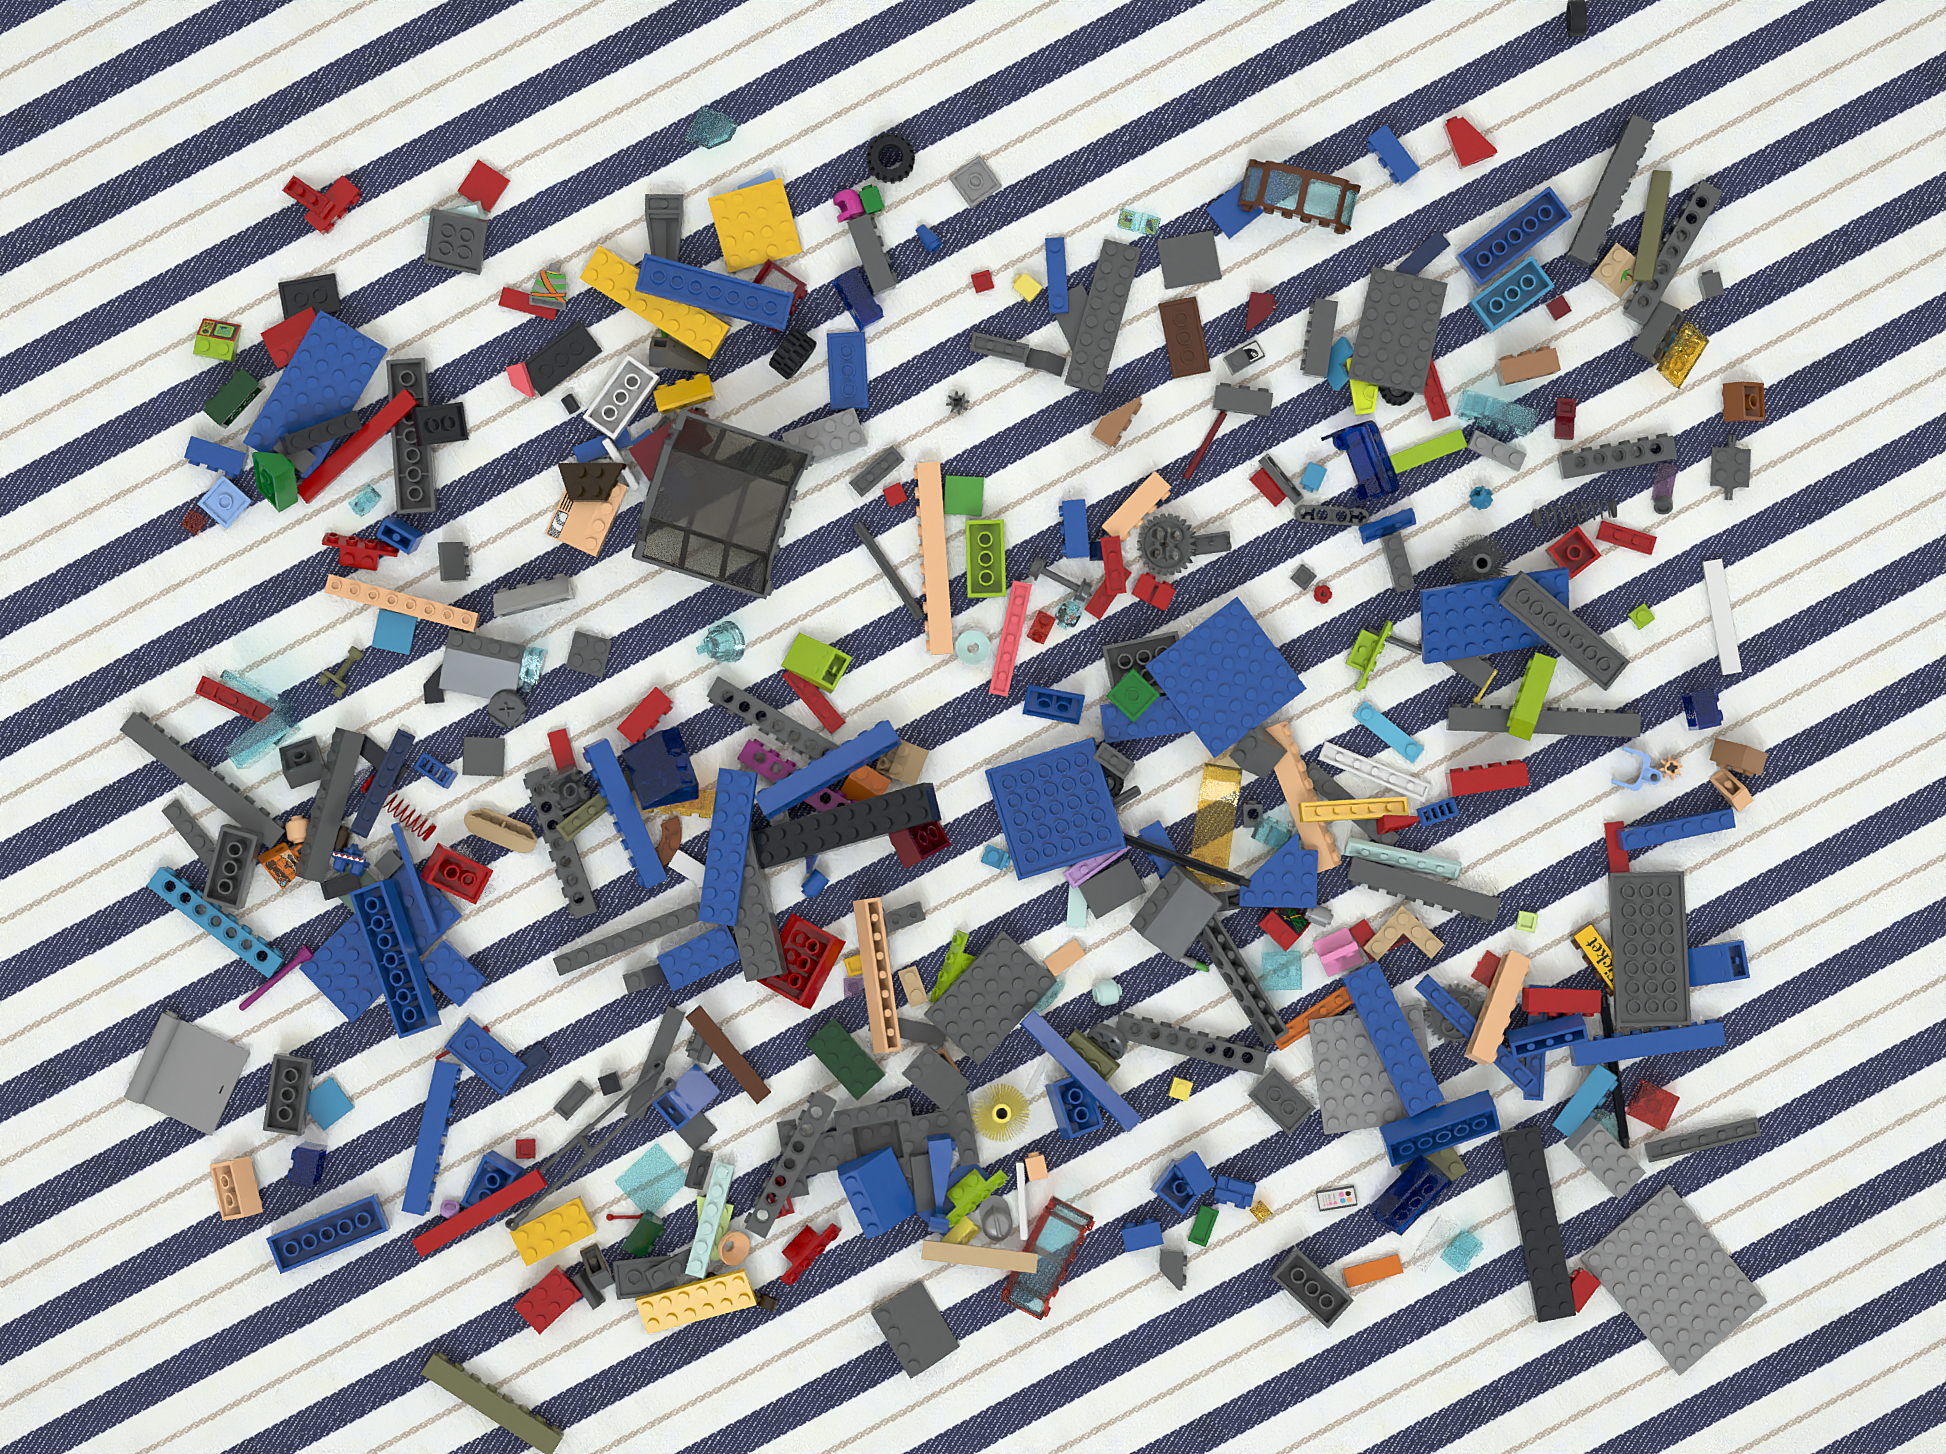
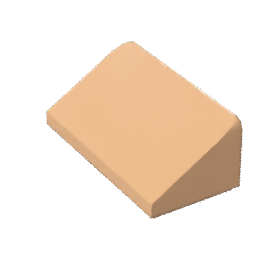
[1044,938,1086,977]

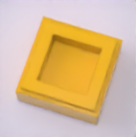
[843,954,863,978]

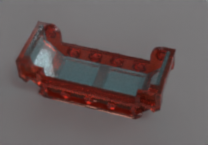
[1000,1194,1095,1320]

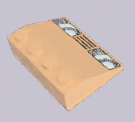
[545,482,629,558]

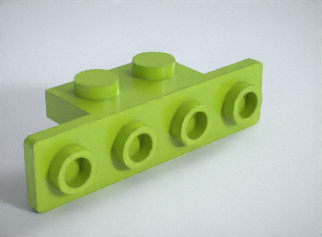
[1345,619,1393,692]
[930,930,976,1003]
[946,1169,1008,1228]

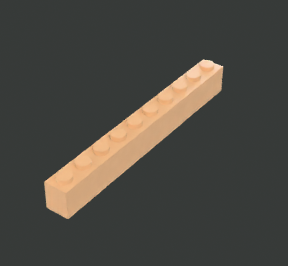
[913,462,954,655]

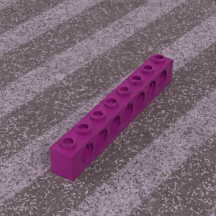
[737,738,857,812]

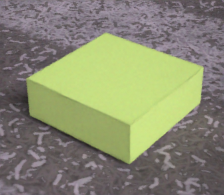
[1515,911,1538,933]

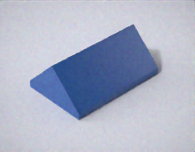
[1022,684,1085,725]

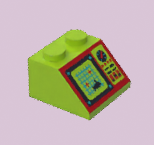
[193,318,242,363]

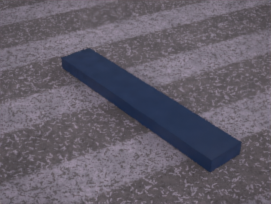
[349,728,416,839]

